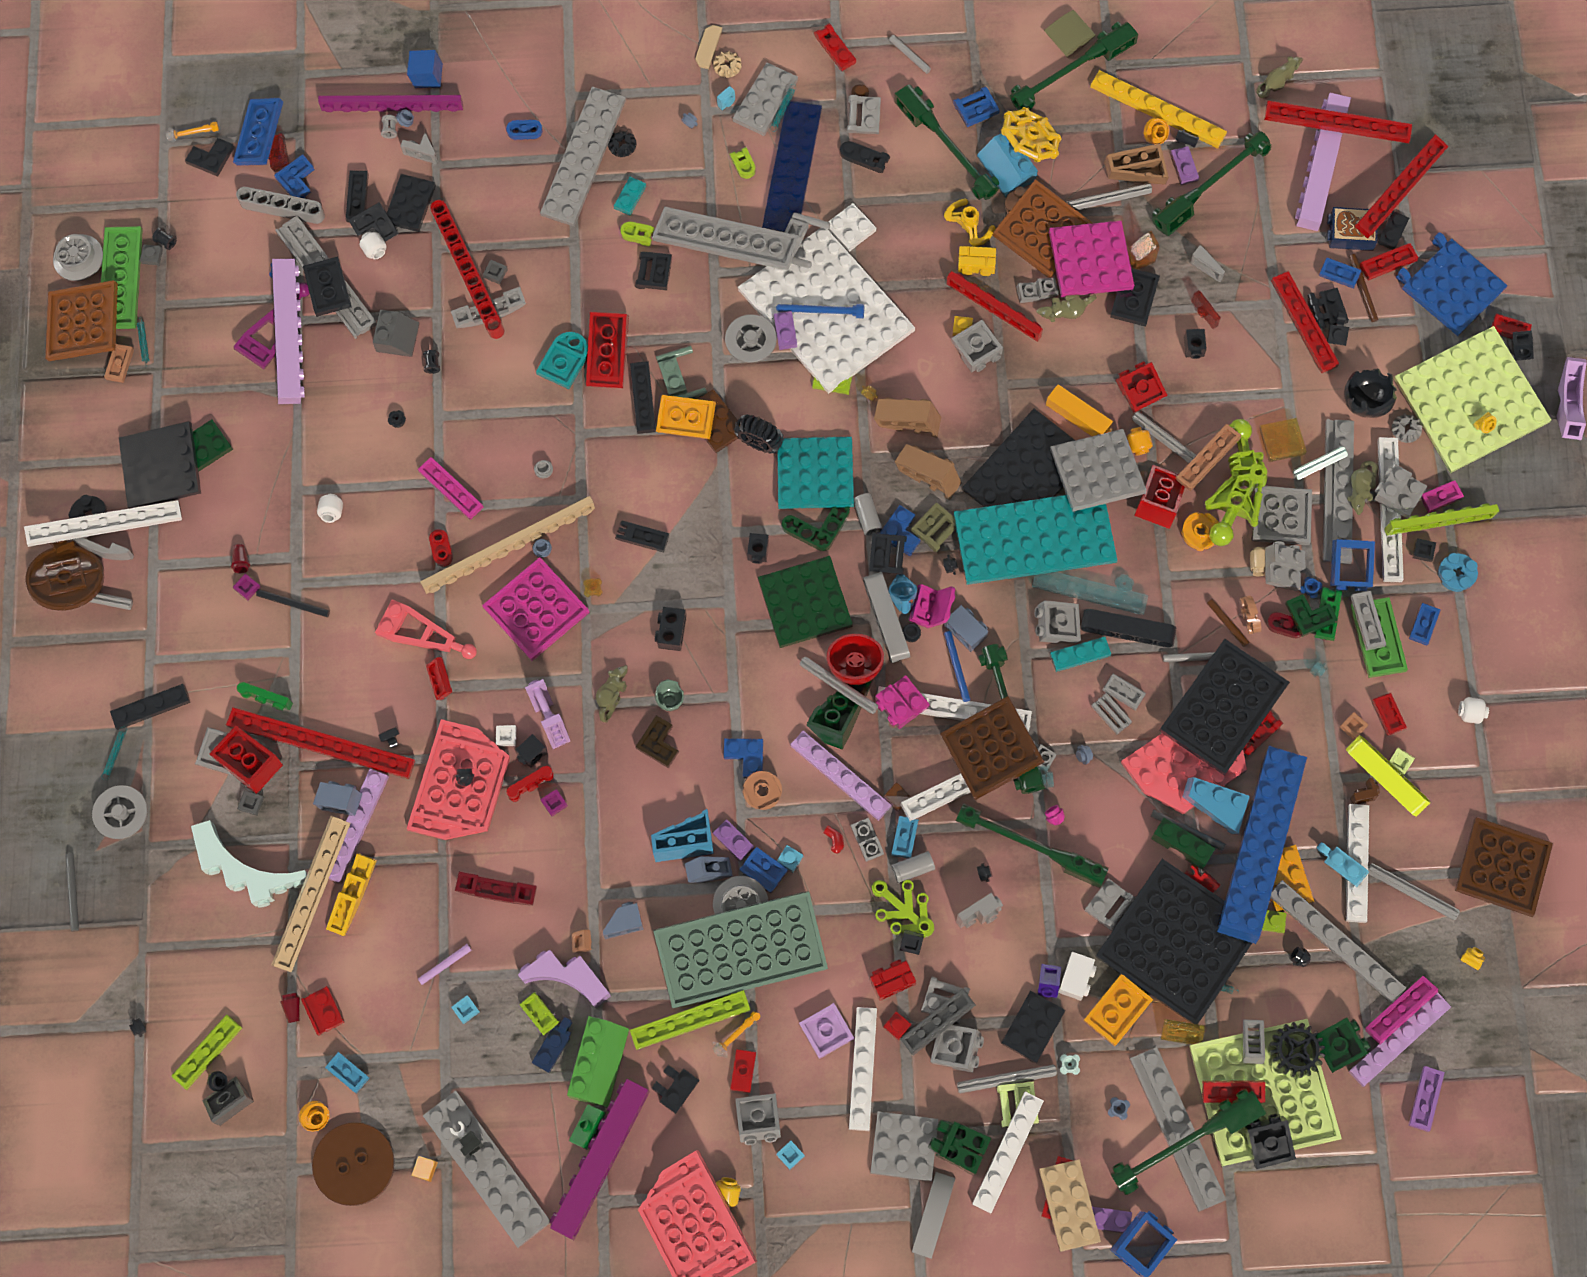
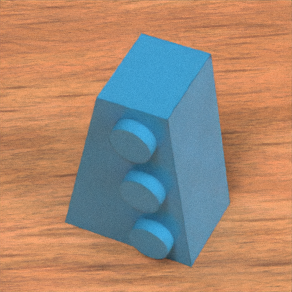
[1182,777,1250,834]
[651,809,714,862]

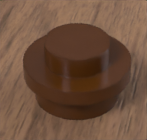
[851,84,869,97]

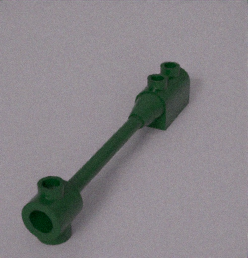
[1010,22,1138,110]
[894,84,999,200]
[1152,131,1271,236]
[978,644,1046,794]
[956,803,1109,888]
[1111,1089,1267,1195]

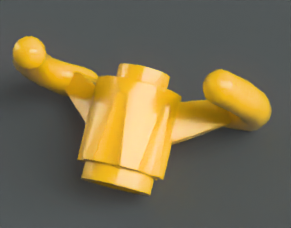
[944,198,996,247]

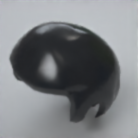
[1344,368,1397,418]

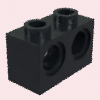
[655,607,687,651]

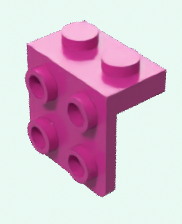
[909,584,955,628]

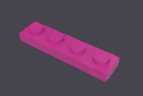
[418,457,484,520]
[1365,976,1438,1045]

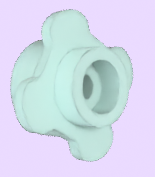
[1060,1054,1080,1075]

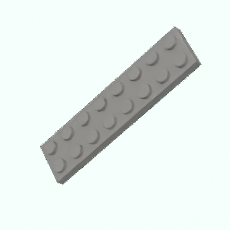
[540,87,626,227]
[652,206,800,271]
[423,1091,550,1248]

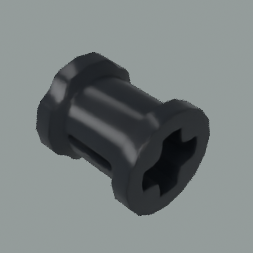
[152,227,177,250]
[423,350,440,374]

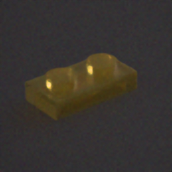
[1161,1019,1205,1045]

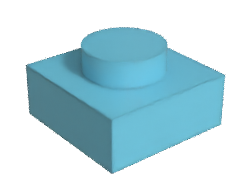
[717,86,735,110]
[777,845,804,873]
[451,995,480,1024]
[776,1141,805,1170]

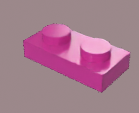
[1421,480,1464,513]

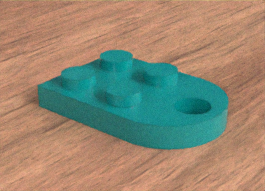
[536,332,588,389]

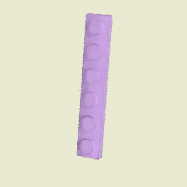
[790,731,891,821]
[329,769,389,884]
[1349,993,1451,1087]

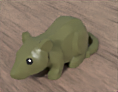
[1256,56,1303,98]
[1036,294,1096,322]
[1347,461,1377,515]
[596,665,628,723]

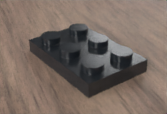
[387,174,436,232]
[303,256,352,317]
[1110,268,1160,327]
[1001,990,1066,1064]

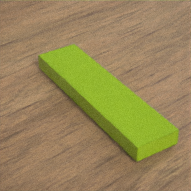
[171,1014,242,1090]

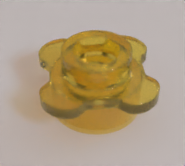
[861,385,878,401]
[583,578,603,597]

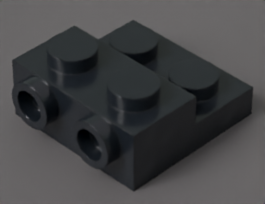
[1244,1114,1296,1169]

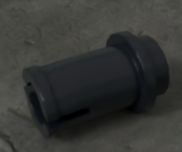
[1175,129,1199,148]

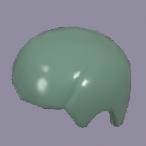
[655,679,684,711]

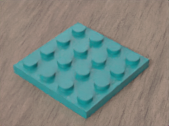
[778,437,854,509]

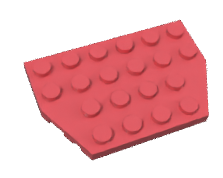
[406,719,510,840]
[1121,733,1247,814]
[638,1150,757,1277]

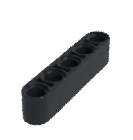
[1080,609,1177,648]

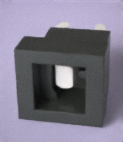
[450,1121,484,1159]

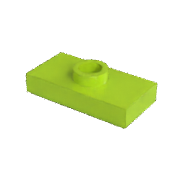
[519,992,559,1035]

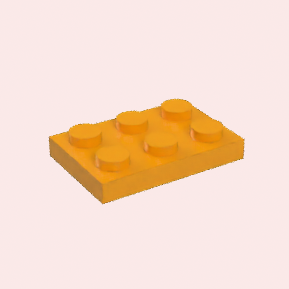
[656,395,716,439]
[1270,845,1314,912]
[1083,974,1153,1046]

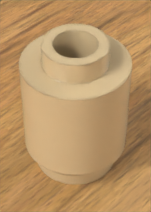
[1250,547,1265,576]

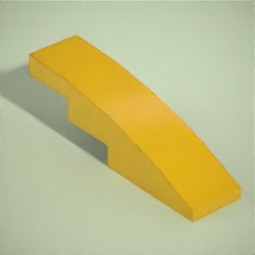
[326,853,377,936]

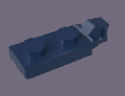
[532,1017,573,1073]

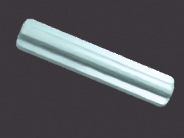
[1294,446,1348,480]

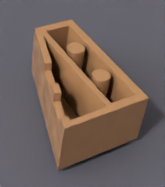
[1104,144,1169,185]
[874,397,941,437]
[895,444,961,500]

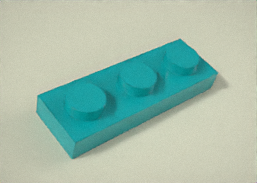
[1050,637,1111,672]

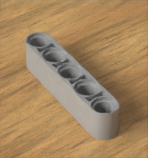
[236,187,325,224]
[863,572,910,663]

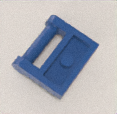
[953,86,1000,127]

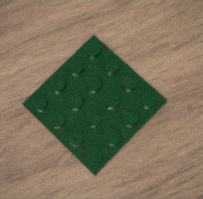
[758,556,853,648]

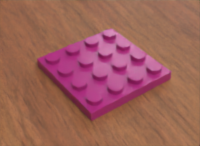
[1049,221,1134,297]
[482,557,590,661]

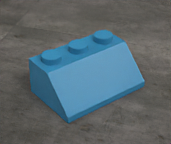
[977,133,1038,198]

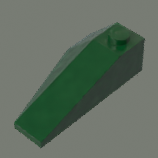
[807,679,873,750]

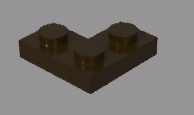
[635,715,679,768]

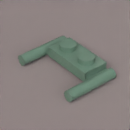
[656,346,707,399]

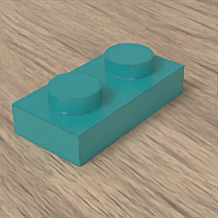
[614,177,647,216]

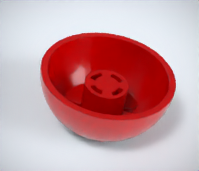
[827,634,884,685]

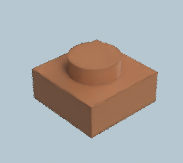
[1340,712,1368,740]
[572,930,591,954]

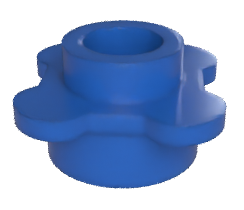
[1300,577,1322,599]

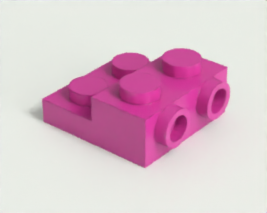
[875,675,930,729]

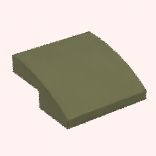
[1044,10,1096,57]

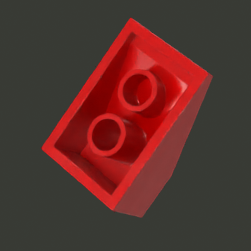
[1134,465,1185,529]
[209,725,283,794]

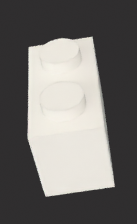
[1058,952,1097,1001]

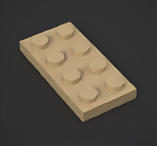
[1039,1160,1101,1252]

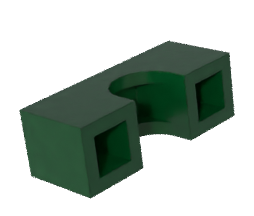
[1151,818,1215,870]

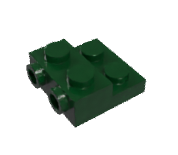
[1315,1017,1371,1073]

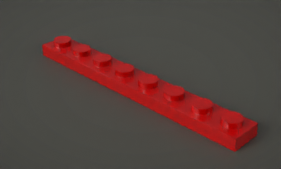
[1264,101,1412,144]
[1354,134,1449,239]

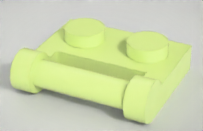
[997,1082,1039,1128]

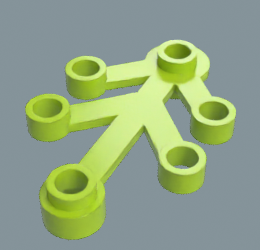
[872,880,934,938]

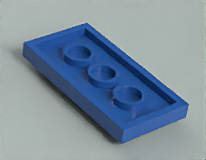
[233,98,283,166]

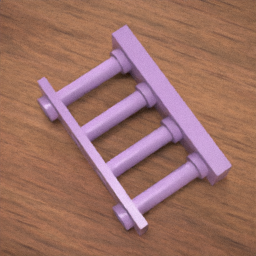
[525,679,570,749]

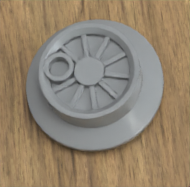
[53,234,103,281]
[725,315,777,363]
[92,785,147,839]
[713,876,768,914]

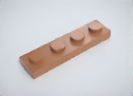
[1176,424,1241,491]

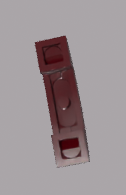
[455,871,537,906]

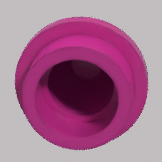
[1045,805,1065,825]

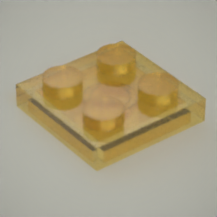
[1259,418,1307,462]

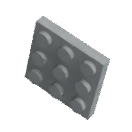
[1252,486,1312,545]
[870,1111,938,1182]

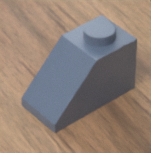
[685,857,733,883]
[603,902,644,939]

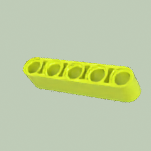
[1346,735,1431,817]

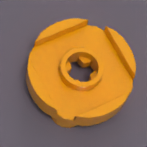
[1181,512,1219,551]

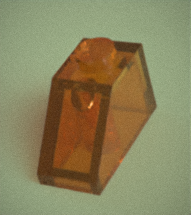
[1128,231,1159,270]

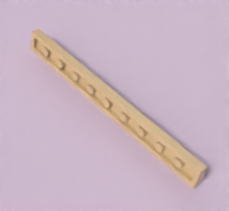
[420,496,595,594]

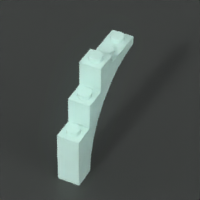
[191,820,308,908]

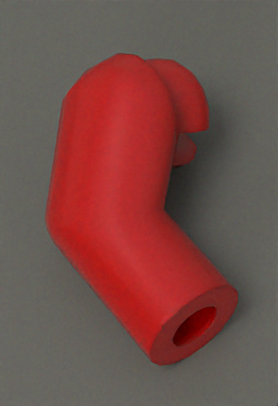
[823,825,844,854]

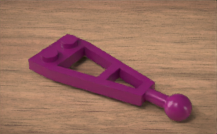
[234,282,310,369]

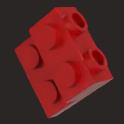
[1115,361,1168,412]

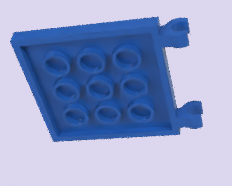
[1396,232,1508,336]

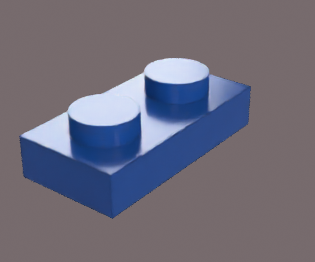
[1319,258,1361,289]
[1409,603,1440,646]

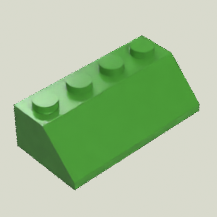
[567,1016,629,1108]

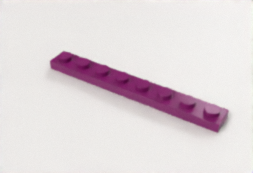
[318,95,463,112]

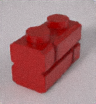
[870,959,916,1001]

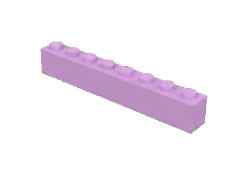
[1295,93,1351,231]
[272,259,304,404]

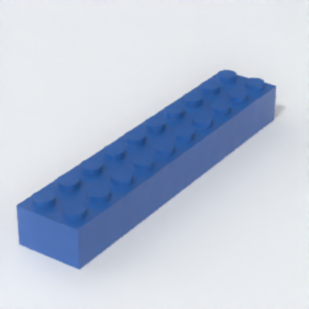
[1217,746,1307,944]

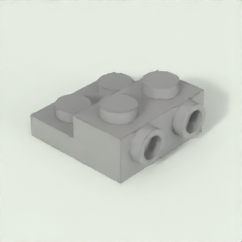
[951,320,1003,373]
[1374,465,1427,518]
[1265,541,1305,591]
[1034,600,1081,643]
[956,893,1003,929]
[930,1025,984,1073]
[735,1093,781,1145]

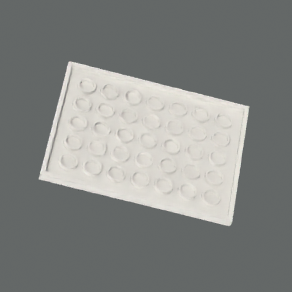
[738,228,915,394]

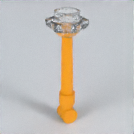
[165,122,219,143]
[712,1011,760,1058]

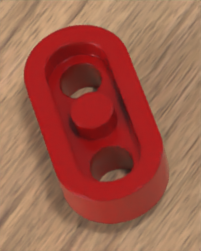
[429,529,453,567]

